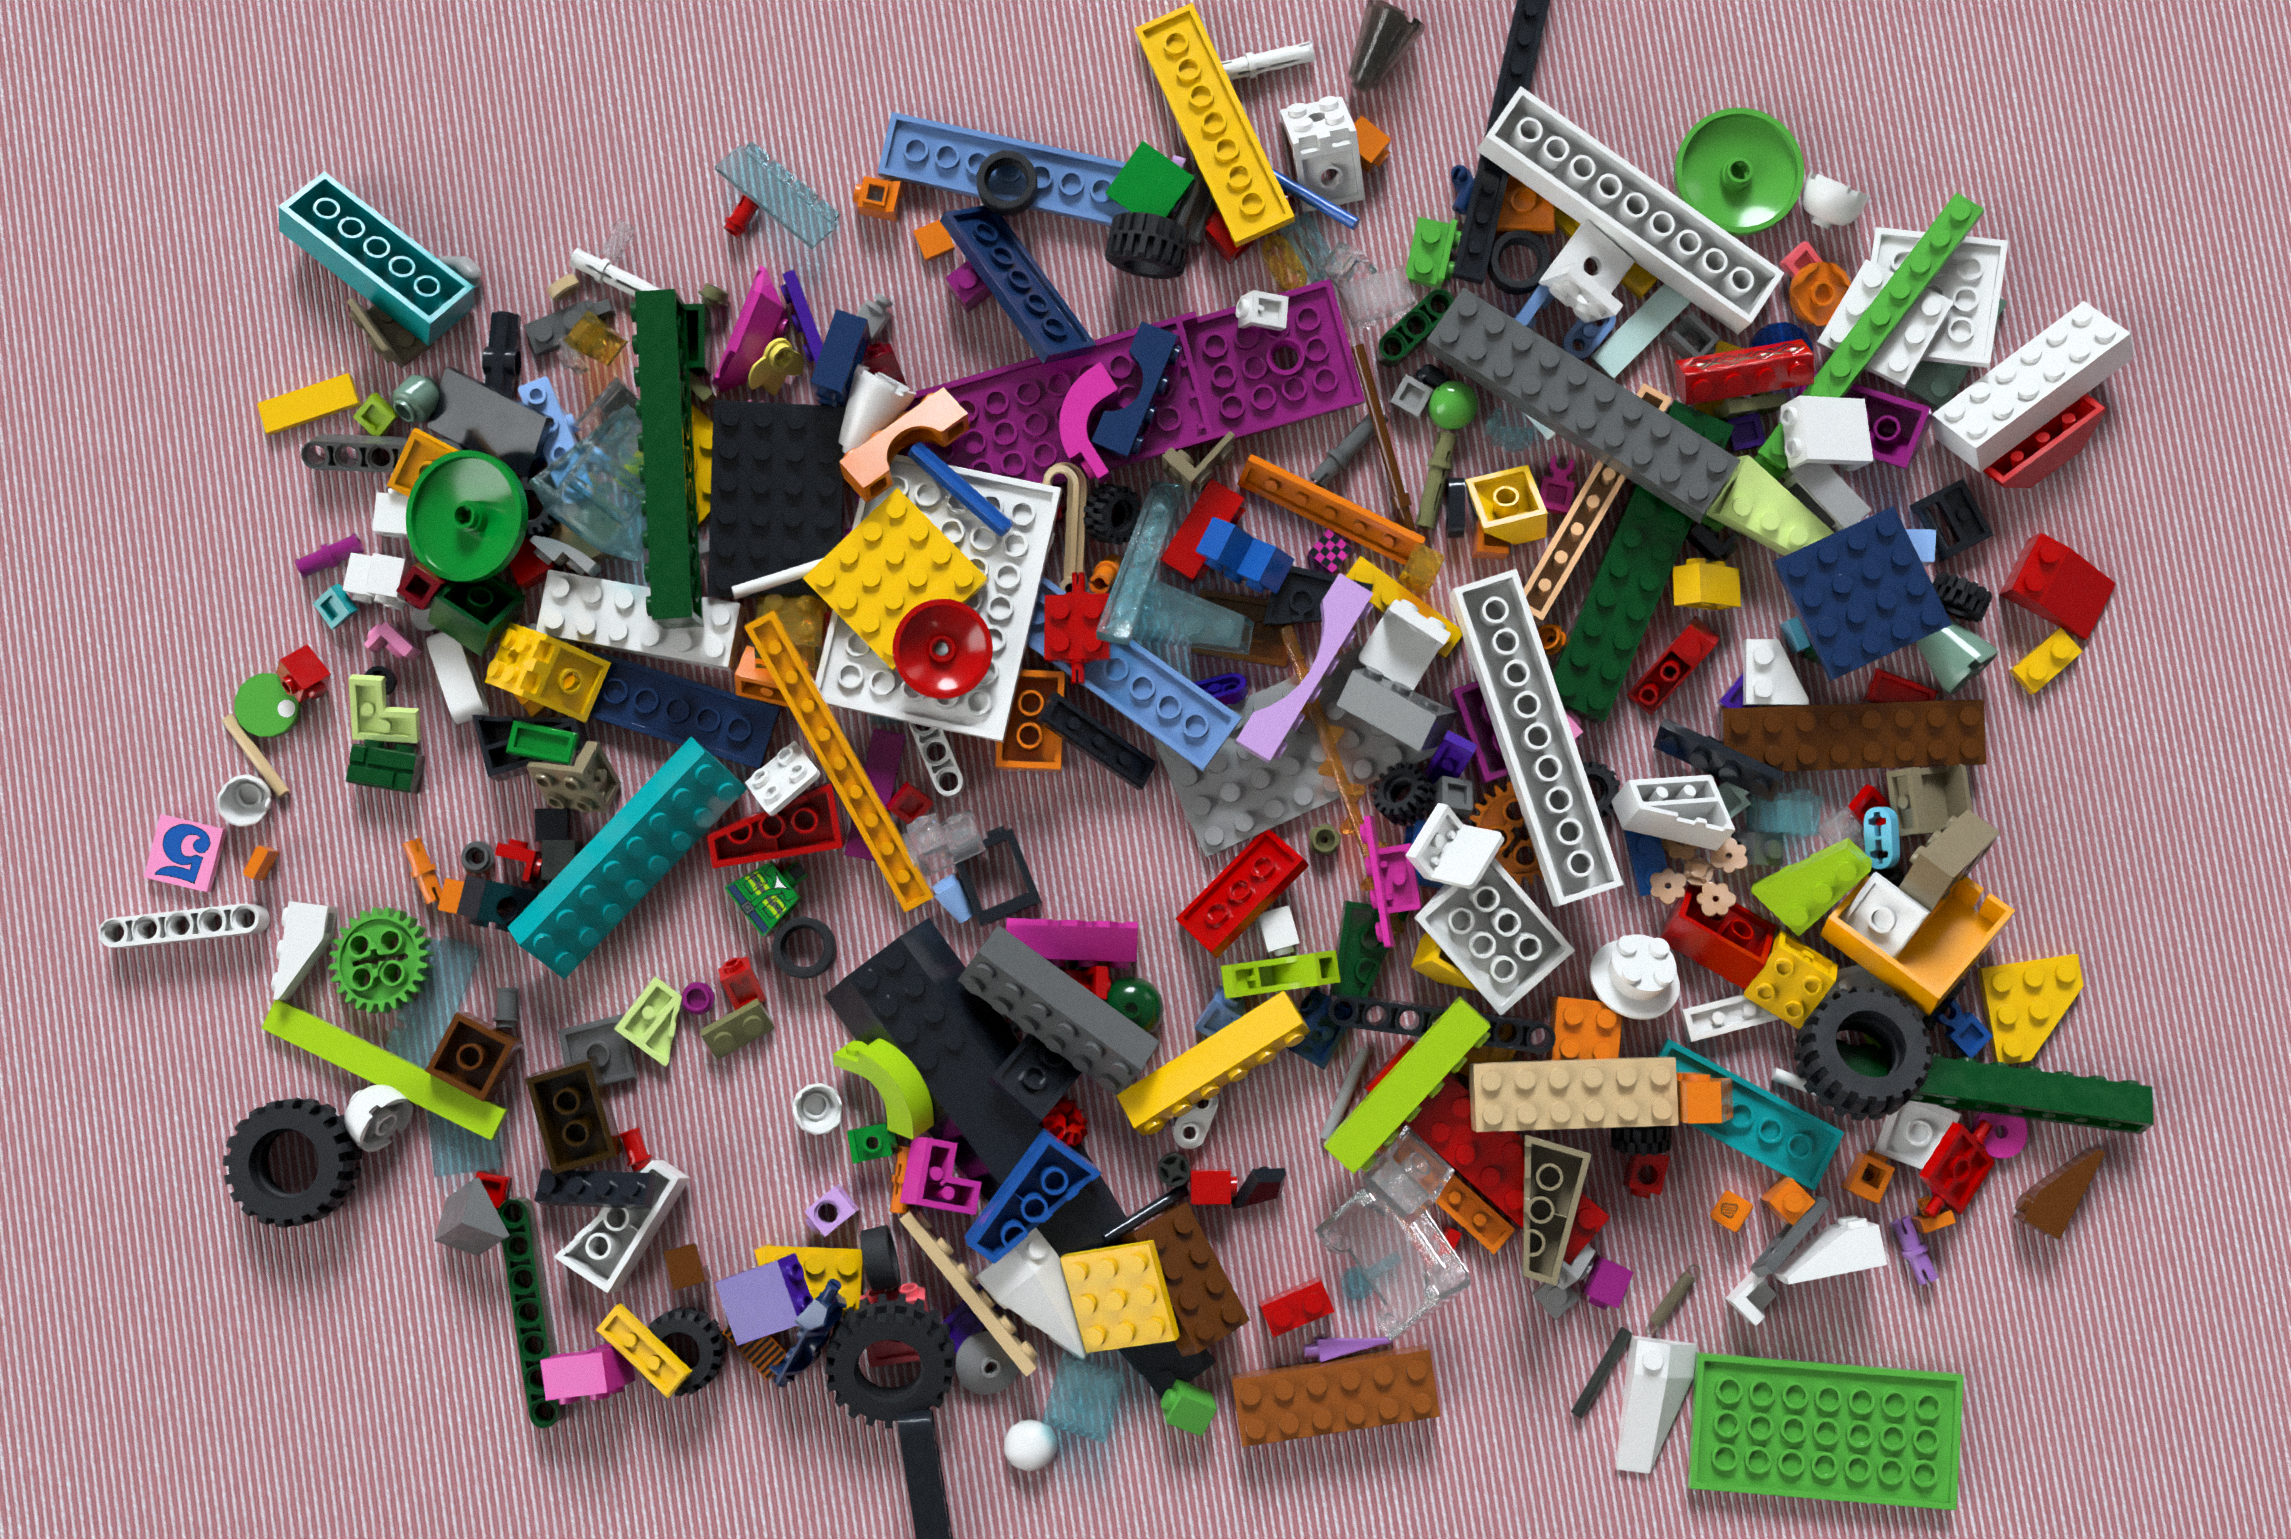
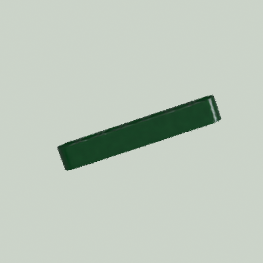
[498,1196,566,1428]

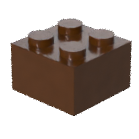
[425,1012,524,1102]

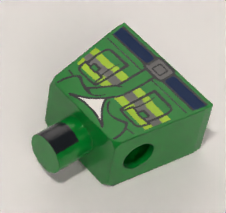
[725,860,809,937]

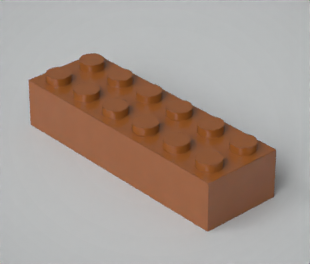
[1231,1344,1441,1447]

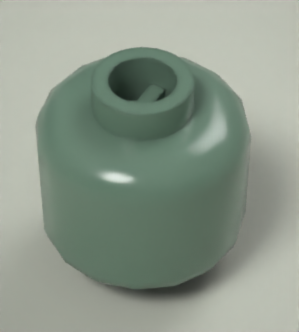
[392,374,439,423]

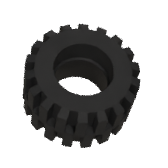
[1105,212,1191,279]
[642,1307,727,1396]

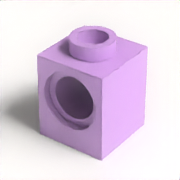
[804,1184,859,1237]

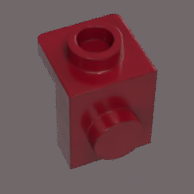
[863,342,907,386]

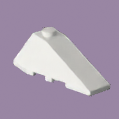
[975,1228,1089,1360]

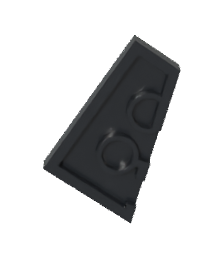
[1262,566,1373,627]

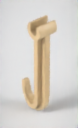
[1042,462,1088,593]

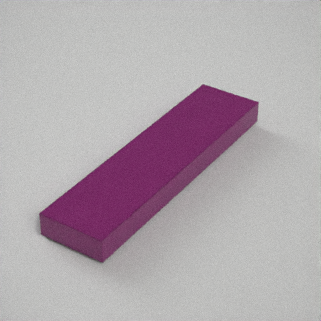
[844,728,906,862]

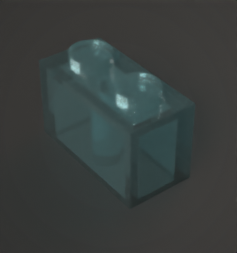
[1746,788,1822,838]

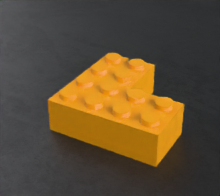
[1820,875,2015,1016]

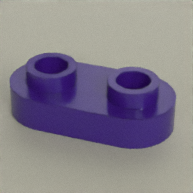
[1193,673,1248,706]

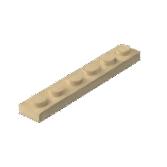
[899,1208,1038,1377]

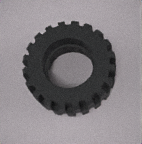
[1794,986,1933,1121]
[223,1098,362,1228]

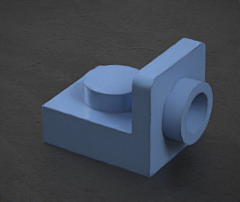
[1194,985,1246,1037]

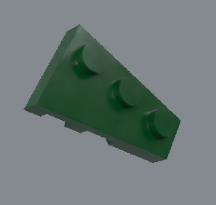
[1329,901,1409,997]

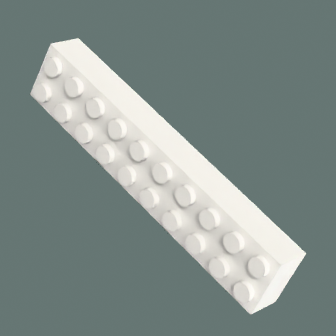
[1476,86,1784,335]
[1449,569,1623,907]

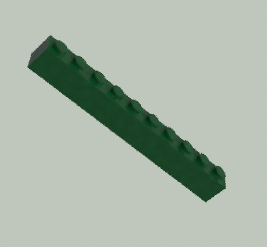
[1836,1039,2154,1134]

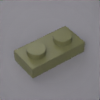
[1713,391,1787,421]
[700,998,775,1060]

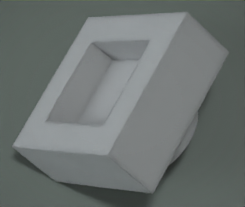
[1389,374,1434,420]
[1532,1283,1580,1320]

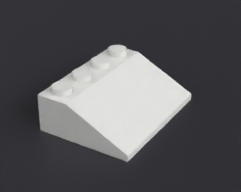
[1414,857,1575,1016]

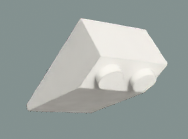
[1772,1215,1887,1285]

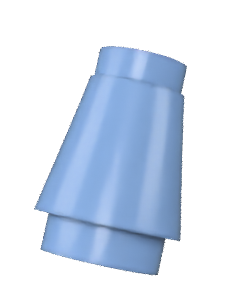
[932,873,975,924]

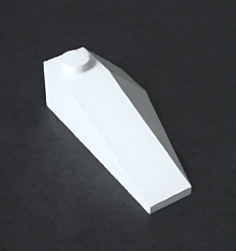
[1616,1335,1697,1474]

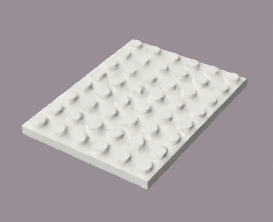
[815,454,1062,743]

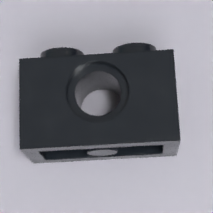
[456,875,538,932]

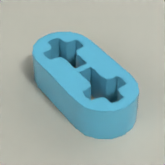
[1863,807,1900,869]

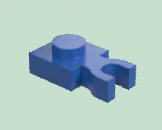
[1932,998,1993,1058]

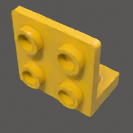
[1743,930,1838,1029]

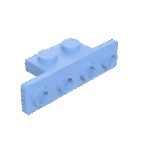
[518,376,595,506]

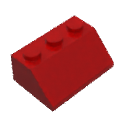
[1660,882,1777,989]

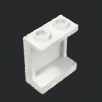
[1780,396,1873,471]

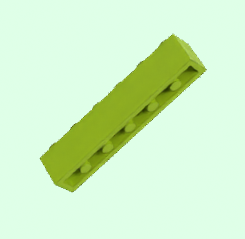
[1324,996,1491,1174]

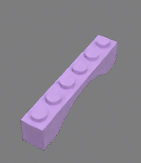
[1235,573,1374,763]

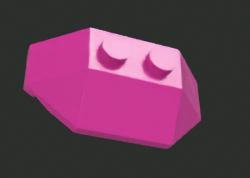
[712,265,789,393]

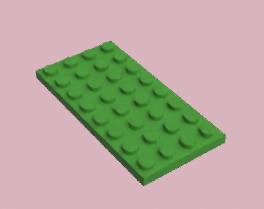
[1687,1352,1964,1510]

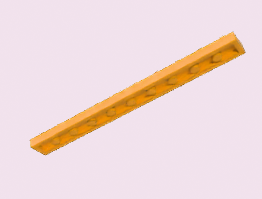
[744,610,934,913]

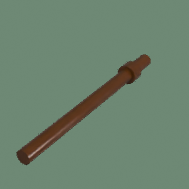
[1351,343,1416,531]

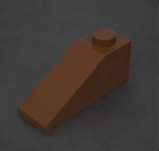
[2014,1147,2106,1240]

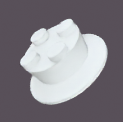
[1590,934,1680,1020]

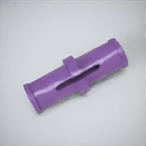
[1890,1215,1939,1285]

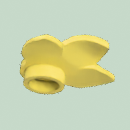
[748,338,803,396]

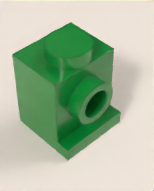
[846,1122,899,1164]

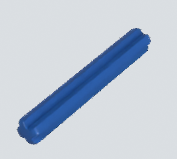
[908,442,1013,537]

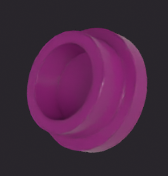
[681,982,715,1015]

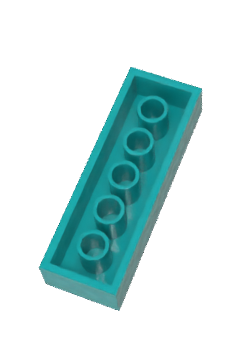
[278,171,474,346]

